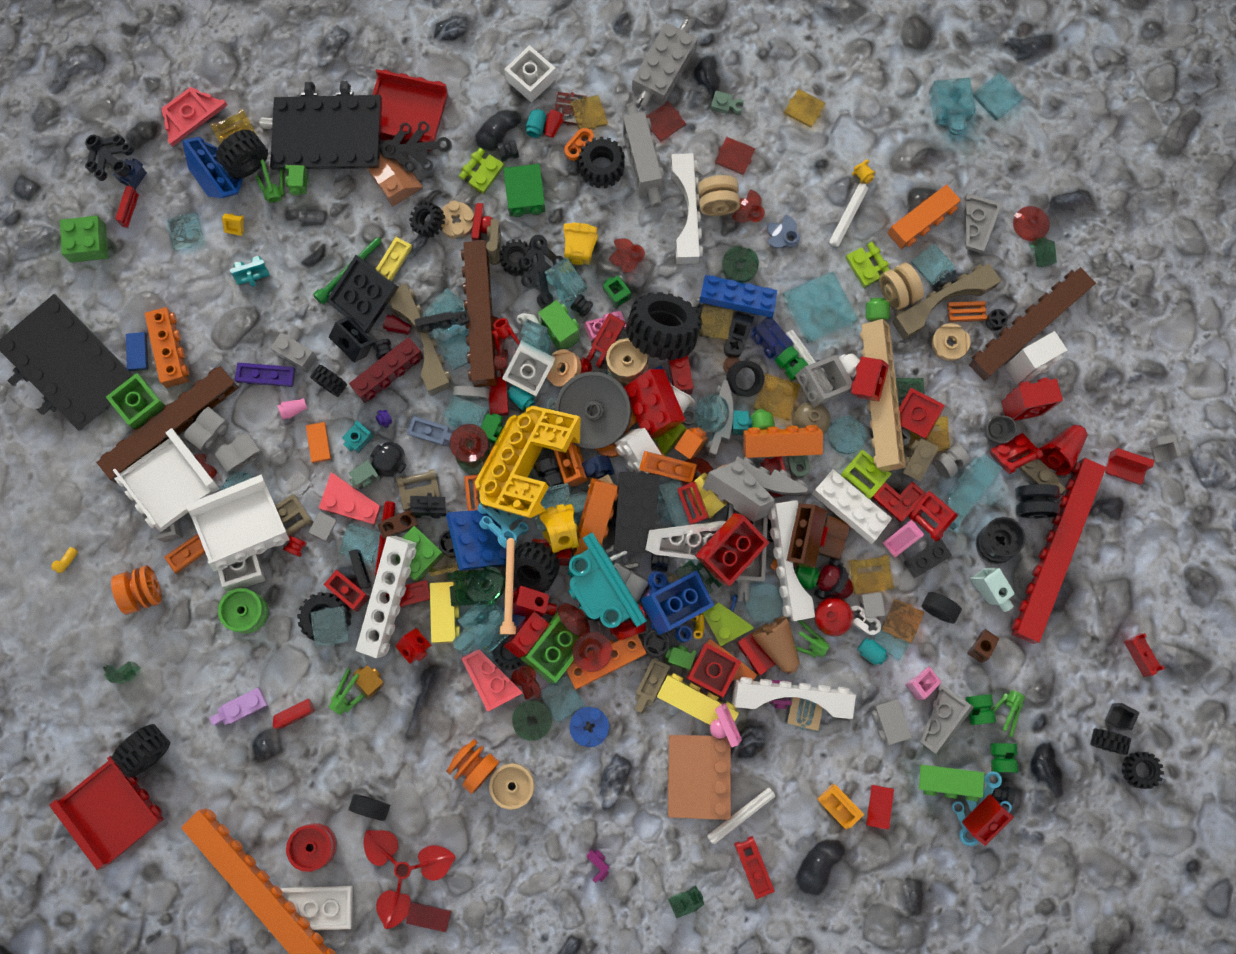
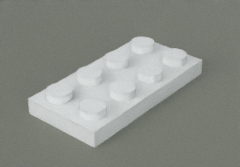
[812,469,892,544]

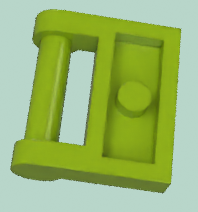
[840,449,892,499]

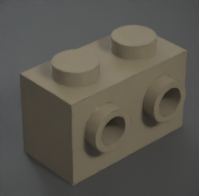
[902,436,939,481]

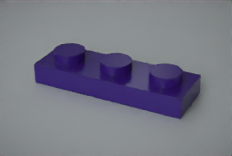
[235,362,296,387]

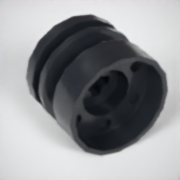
[975,517,1026,564]

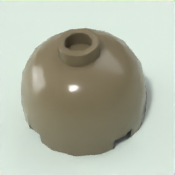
[792,402,831,435]

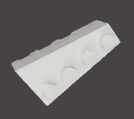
[645,520,725,560]

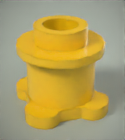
[851,159,876,184]

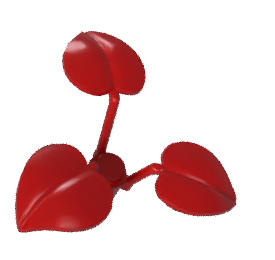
[363,830,455,929]

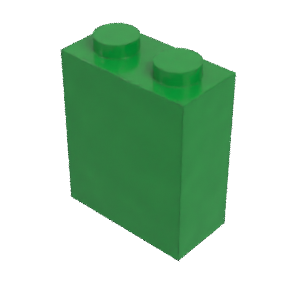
[503,164,545,217]

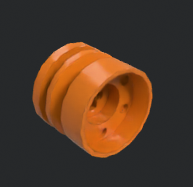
[111,565,162,615]
[446,739,500,795]

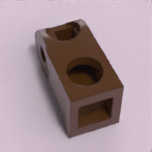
[377,510,418,539]

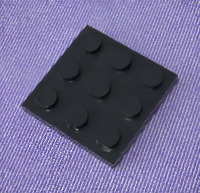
[326,255,399,333]

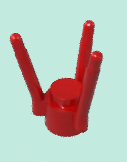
[492,318,520,364]

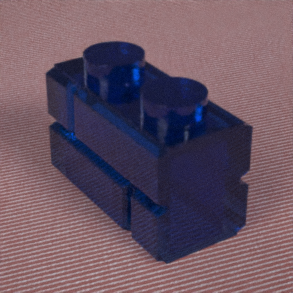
[751,317,794,360]

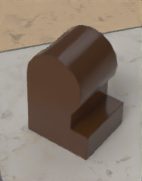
[967,629,999,663]

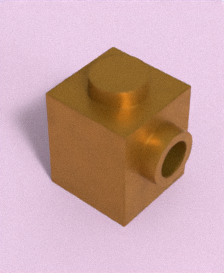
[352,665,384,700]

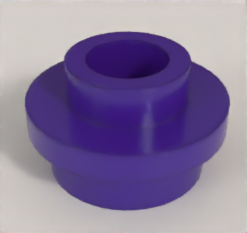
[376,410,392,428]

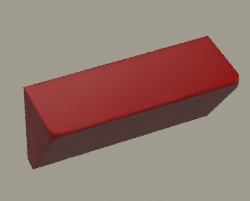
[488,376,509,416]
[273,699,315,729]
[866,785,894,830]

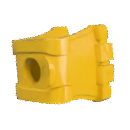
[563,222,598,265]
[539,504,579,553]

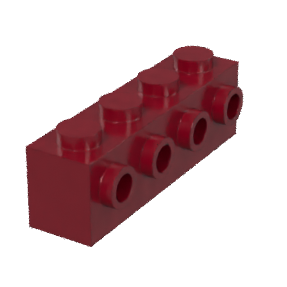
[349,337,424,404]

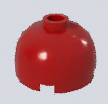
[814,597,854,637]

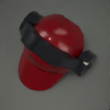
[813,558,854,600]

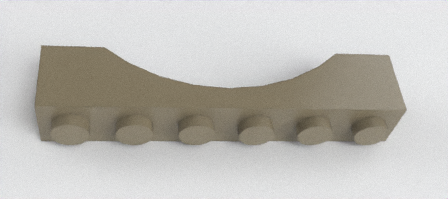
[892,263,1001,341]
[389,283,452,396]

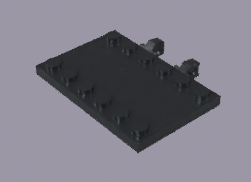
[270,81,382,170]
[0,294,133,431]

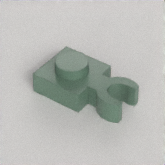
[710,91,744,115]

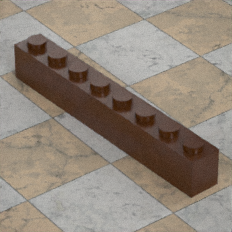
[461,240,497,387]
[969,267,1096,381]
[96,366,240,483]

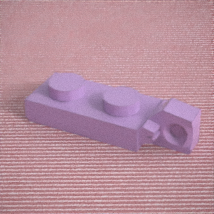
[209,687,268,725]

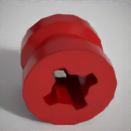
[283,536,307,557]

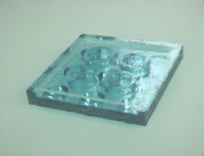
[783,271,858,343]

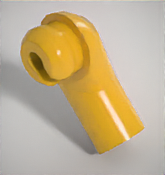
[51,547,78,573]
[691,613,705,639]

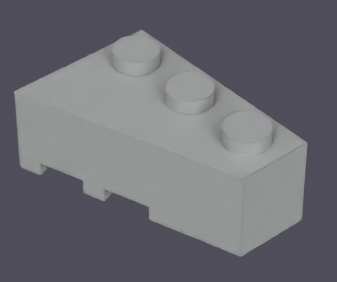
[703,460,775,522]

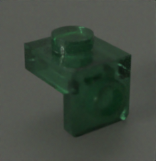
[1030,237,1057,267]
[103,661,141,684]
[668,885,704,919]

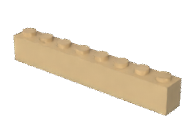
[860,319,906,472]

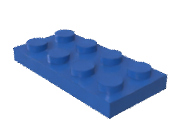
[699,275,777,318]

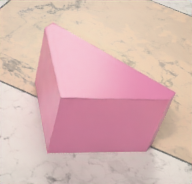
[905,666,941,700]

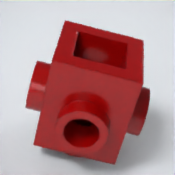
[395,628,432,664]

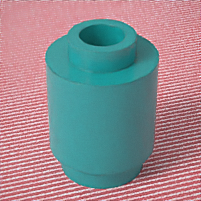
[525,109,547,138]
[507,385,535,411]
[857,637,888,666]

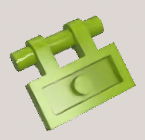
[458,148,505,194]
[845,242,890,288]

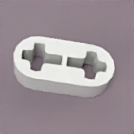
[851,606,881,636]

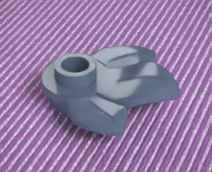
[767,215,800,248]

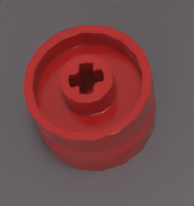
[286,823,337,872]

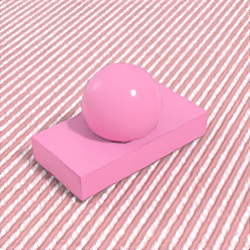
[883,520,924,557]
[710,703,742,747]

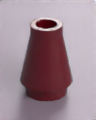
[383,314,412,335]

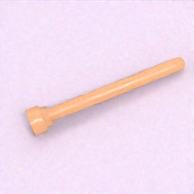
[500,538,516,635]

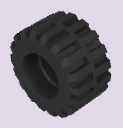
[216,129,269,179]
[579,137,625,188]
[513,541,560,593]
[297,592,352,644]
[112,724,171,778]

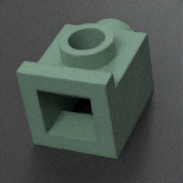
[349,460,381,489]

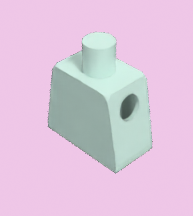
[970,568,1014,612]

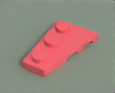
[319,472,381,525]
[461,649,524,712]

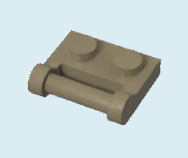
[486,219,501,265]
[397,469,441,511]
[275,494,314,536]

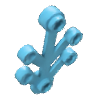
[477,502,529,549]
[952,771,1012,846]

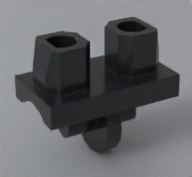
[410,493,446,519]

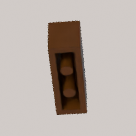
[786,503,827,568]

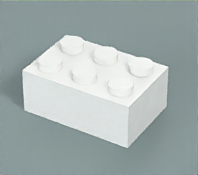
[1005,331,1067,385]

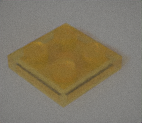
[753,373,800,421]

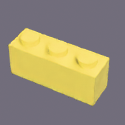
[430,582,461,644]

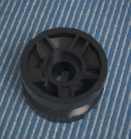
[651,553,669,572]

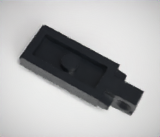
[414,310,470,333]

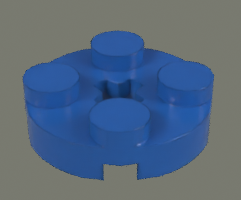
[569,707,609,747]

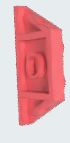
[161,87,228,147]

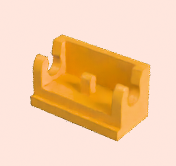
[817,784,864,829]

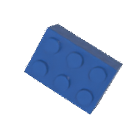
[640,570,715,635]

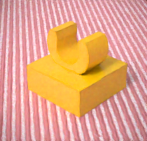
[222,213,244,236]

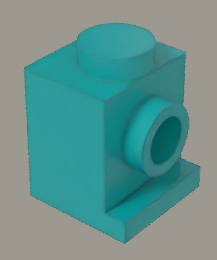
[731,410,752,435]
[342,420,374,453]

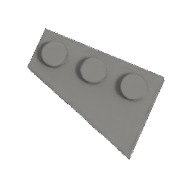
[965,193,1002,254]
[921,683,974,756]

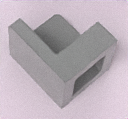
[1149,434,1181,463]
[309,512,337,544]
[156,519,183,543]
[858,592,885,618]

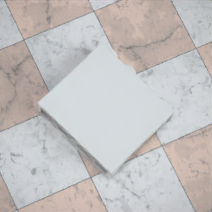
[113,428,219,532]
[186,475,289,571]

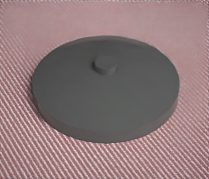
[555,372,632,449]

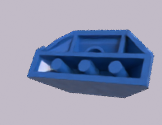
[182,137,243,198]

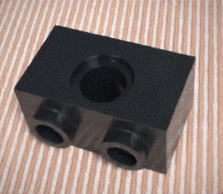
[329,316,374,363]
[904,539,952,578]

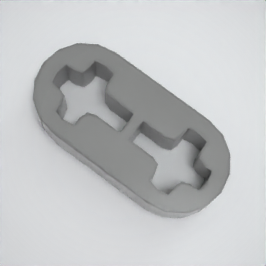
[453,386,490,401]

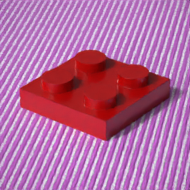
[899,388,946,440]

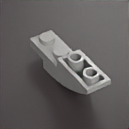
[706,380,733,459]
[734,456,810,496]

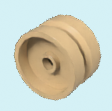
[698,175,740,216]
[879,263,924,311]
[606,338,649,386]
[489,763,535,810]

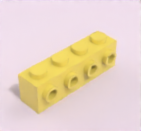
[657,673,739,725]

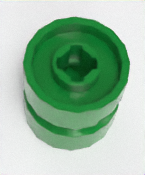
[774,346,809,382]
[966,694,996,725]
[990,743,1018,773]

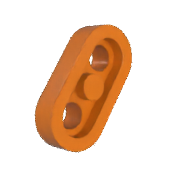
[564,128,594,161]

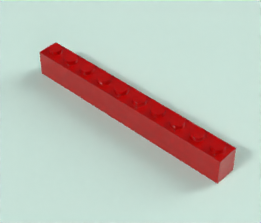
[1011,458,1106,644]

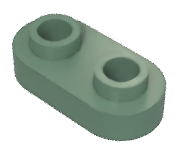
[786,455,810,478]

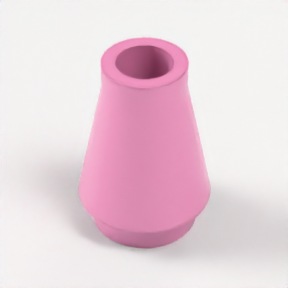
[277,398,307,420]

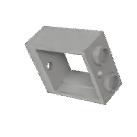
[795,355,853,408]

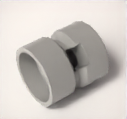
[934,444,971,479]

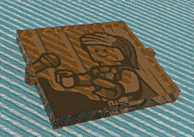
[881,599,924,644]

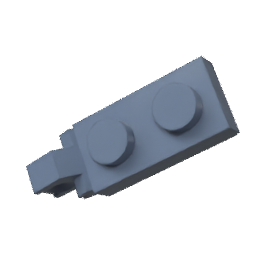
[407,416,462,447]

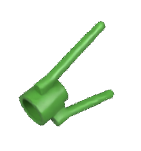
[255,159,285,203]
[796,620,829,658]
[328,668,365,715]
[991,690,1025,737]

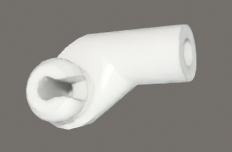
[517,313,544,334]

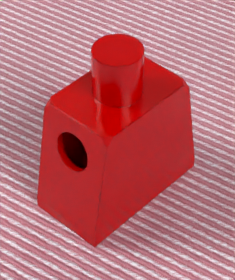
[513,586,557,617]

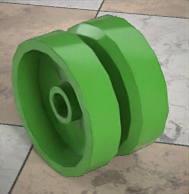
[218,588,269,634]

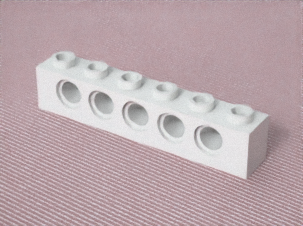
[356,536,416,658]

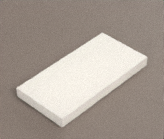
[268,885,353,932]

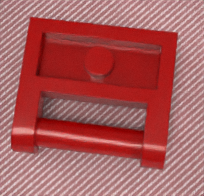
[990,433,1044,475]
[909,491,958,542]

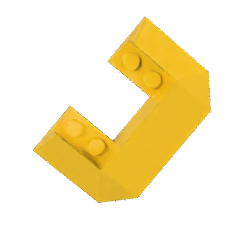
[475,406,581,518]

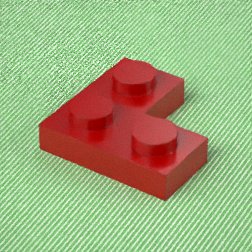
[872,481,926,523]

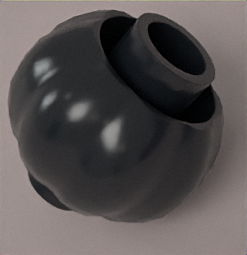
[370,442,407,477]

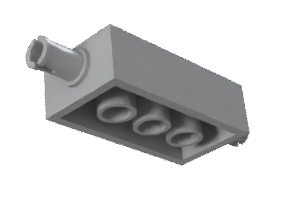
[632,17,698,110]
[623,103,664,208]
[726,503,768,602]

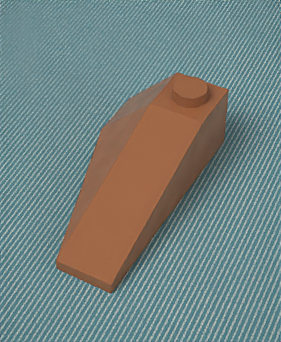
[366,149,423,207]

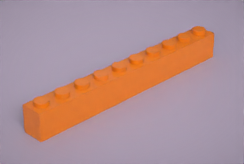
[181,808,336,954]

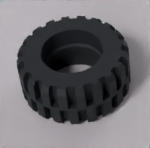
[626,292,702,360]

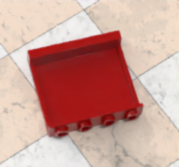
[372,69,448,151]
[49,756,164,870]

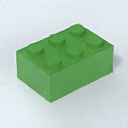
[520,611,592,684]
[919,765,985,801]

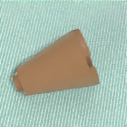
[753,616,800,674]

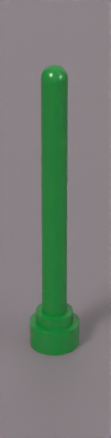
[312,237,381,305]

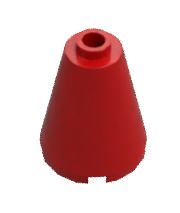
[1039,425,1088,476]

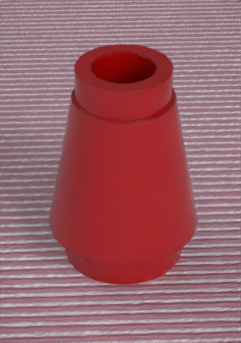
[544,109,564,138]

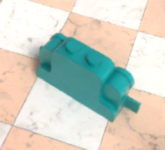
[568,532,647,628]

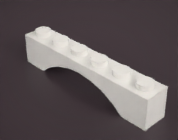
[671,153,703,264]
[768,500,815,621]
[731,677,856,719]

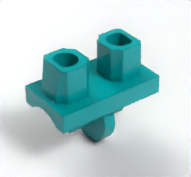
[230,256,270,287]

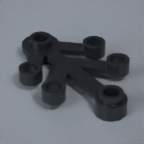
[381,121,452,172]
[85,134,134,181]
[519,235,567,308]

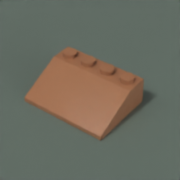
[668,735,731,820]

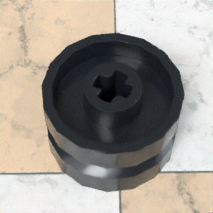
[1015,484,1061,519]

